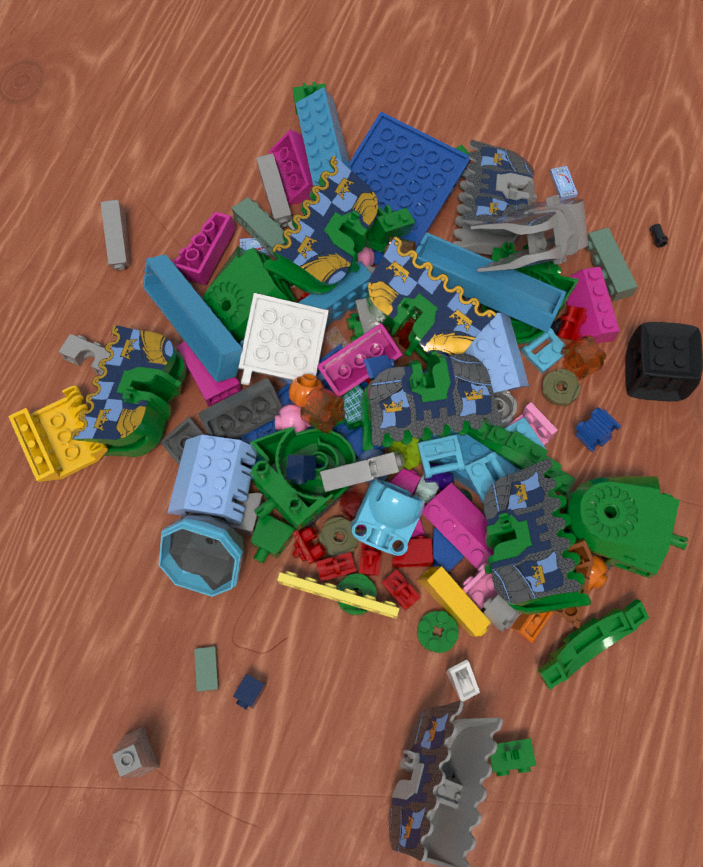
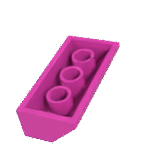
[269,130,313,206]
[566,267,619,346]
[317,323,403,398]
[422,483,494,569]

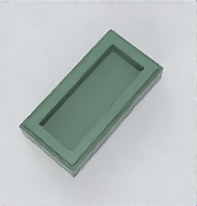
[194,646,219,692]

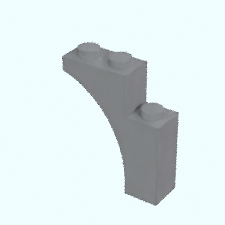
[320,450,405,492]

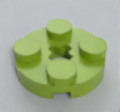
[389,437,421,470]

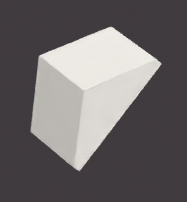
[446,660,480,702]

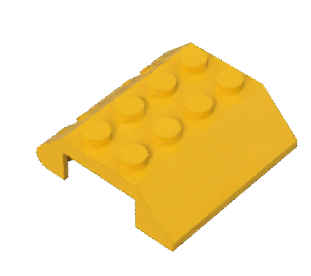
[8,385,108,482]

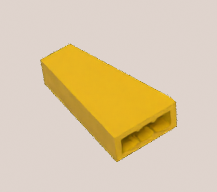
[416,566,491,637]

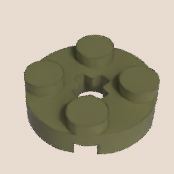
[542,369,581,407]
[319,517,359,557]

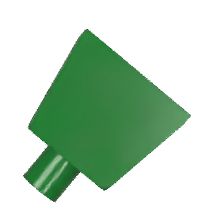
[251,515,296,564]

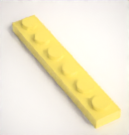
[277,571,400,619]

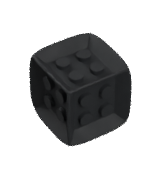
[625,322,703,402]

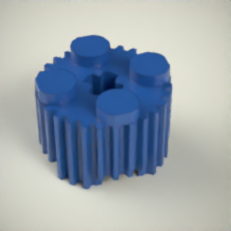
[575,407,621,453]

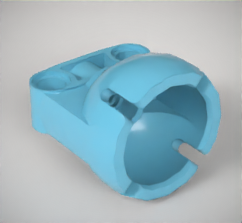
[350,478,425,556]

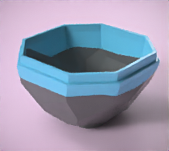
[159,515,244,597]

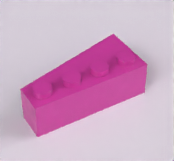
[172,212,236,285]

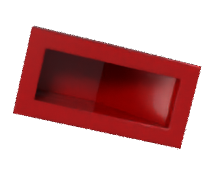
[392,536,433,568]

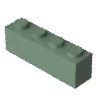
[232,197,287,260]
[585,227,638,301]

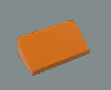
[512,611,553,643]

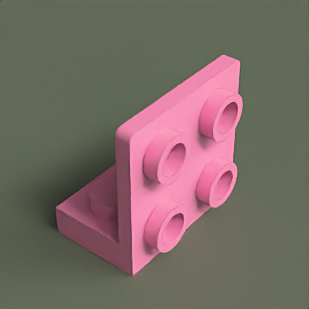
[505,402,558,445]
[461,562,498,610]

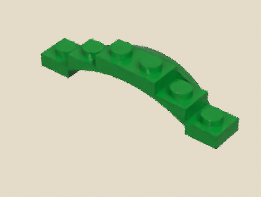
[467,422,576,496]
[537,599,649,690]

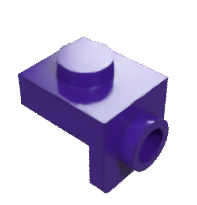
[424,464,454,491]

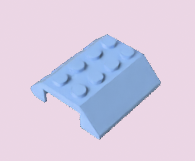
[463,313,529,393]
[167,435,257,524]

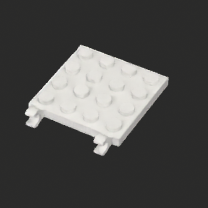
[238,293,329,385]

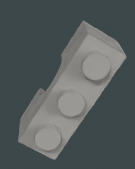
[59,334,110,375]

